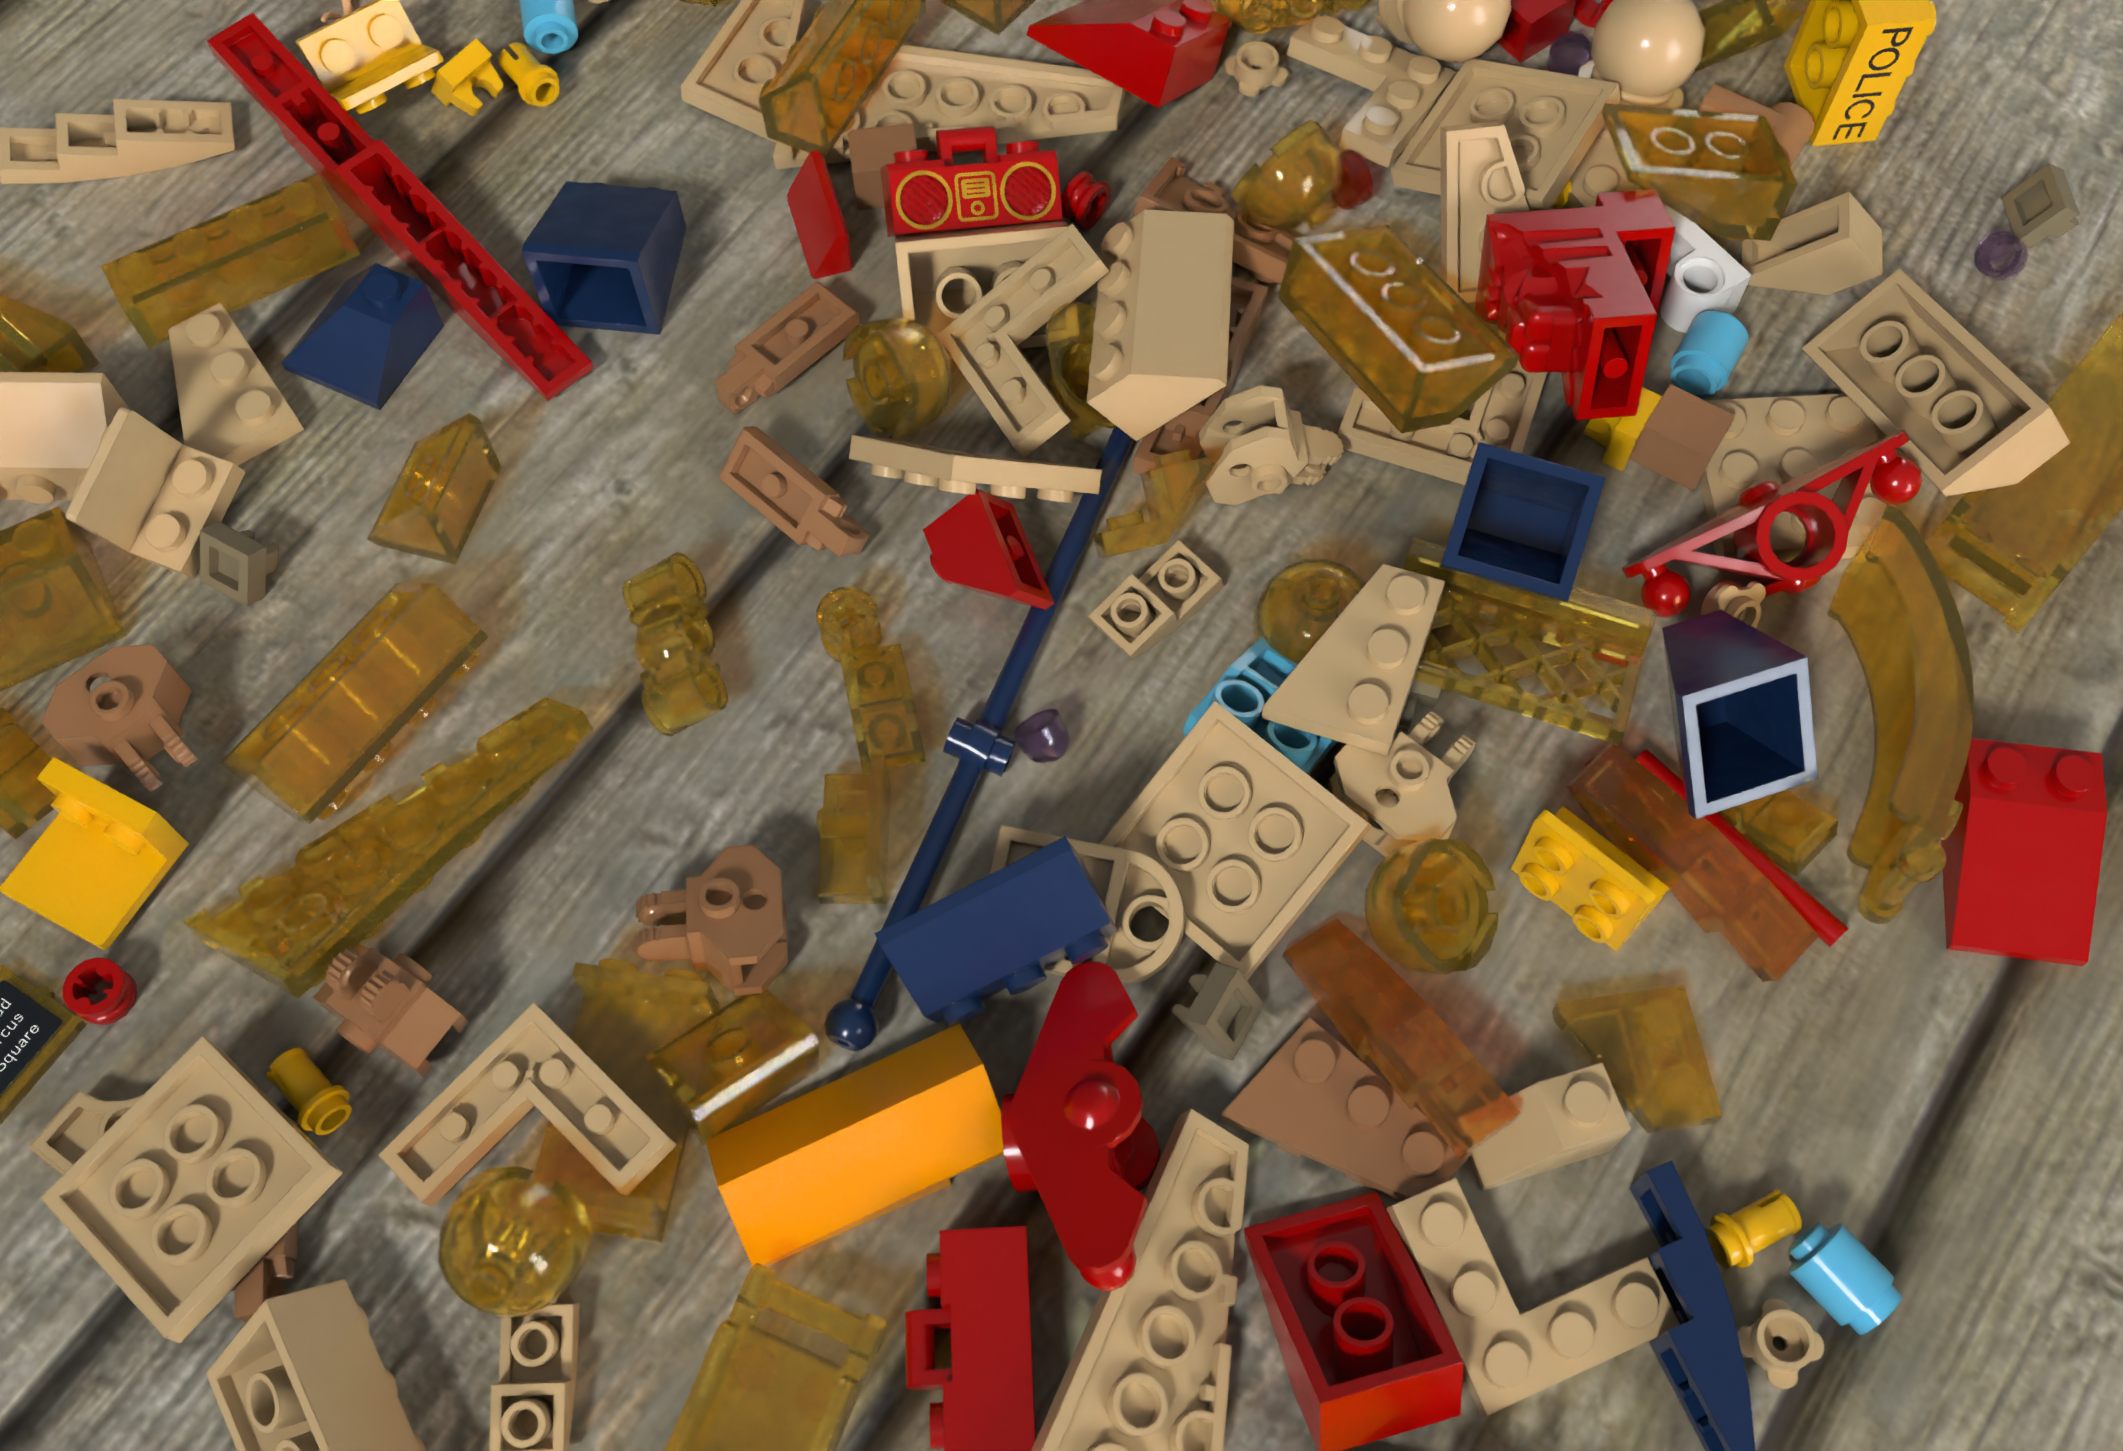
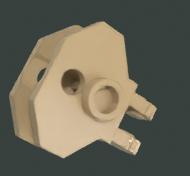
[1199,385,1345,506]
[1328,711,1476,862]

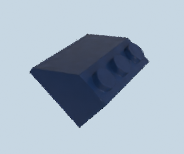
[875,837,1118,1026]

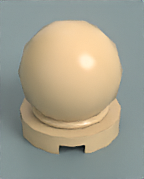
[1374,0,1511,63]
[1577,0,1706,133]

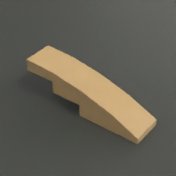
[0,99,235,184]

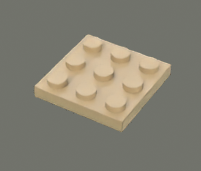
[1390,58,1621,211]
[1699,393,1907,562]
[1100,701,1372,980]
[40,1036,343,1343]

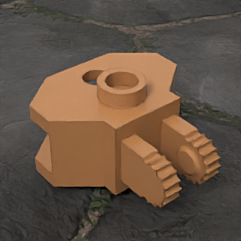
[41,644,198,793]
[635,845,788,996]
[312,944,469,1077]

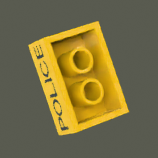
[1784,0,1936,147]

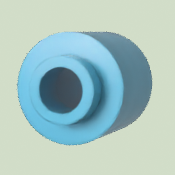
[519,0,578,54]
[1671,311,1748,399]
[1788,1222,1903,1335]

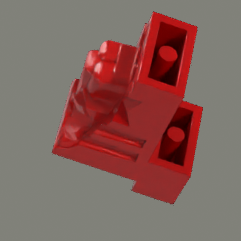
[1474,189,1676,420]

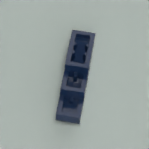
[1629,1160,1756,1451]

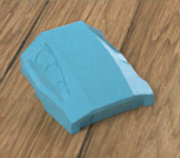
[1183,636,1338,774]

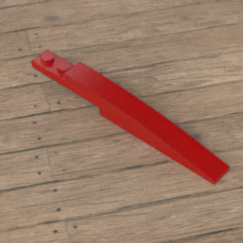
[206,12,594,401]

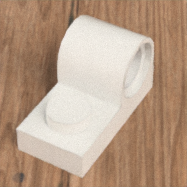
[1660,201,1752,333]

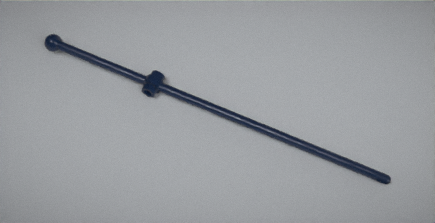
[824,425,1134,1051]

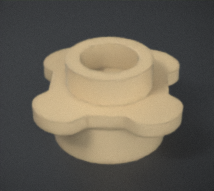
[1225,41,1288,97]
[1701,581,1766,629]
[1737,1299,1824,1390]

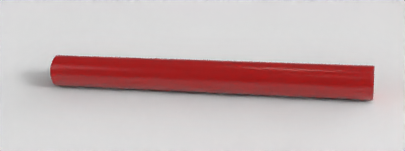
[1629,749,1849,947]

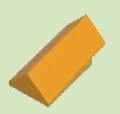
[706,1023,1004,1271]

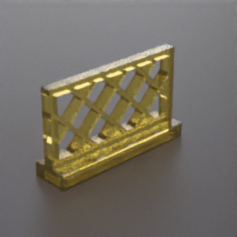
[1403,537,1657,745]

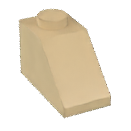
[1742,192,1883,295]
[1456,1063,1631,1191]

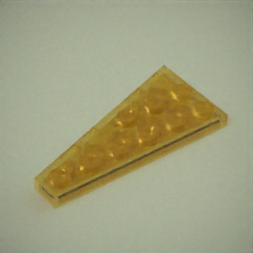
[183,697,594,999]

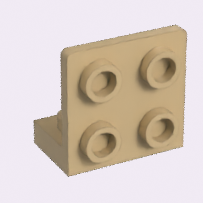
[66,407,246,579]

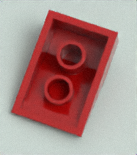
[1026,0,1231,108]
[1937,737,2107,966]
[1244,1191,1464,1451]

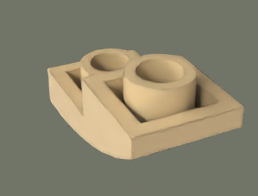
[1088,540,1224,660]
[489,1302,580,1451]

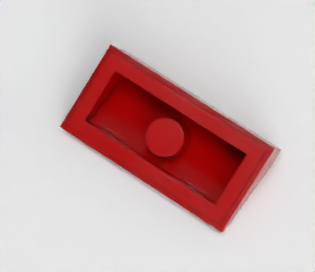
[787,150,853,279]

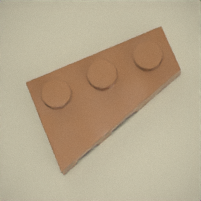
[1132,157,1308,287]
[1218,1017,1471,1202]

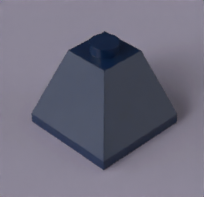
[281,263,444,410]

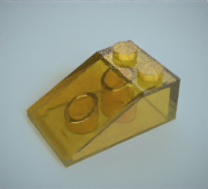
[1602,103,1798,241]

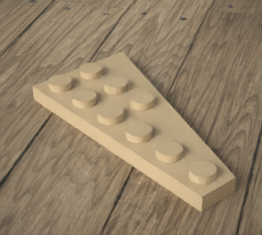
[773,33,1126,170]
[1031,1109,1249,1451]

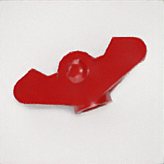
[1622,430,1922,618]
[1001,962,1161,1291]

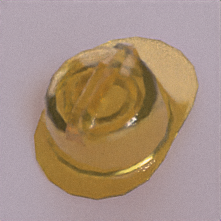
[1045,302,1118,439]

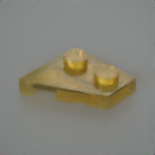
[1551,985,1722,1133]

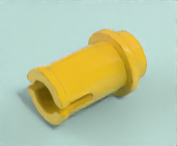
[498,42,560,107]
[266,1048,352,1136]
[1705,1189,1802,1268]

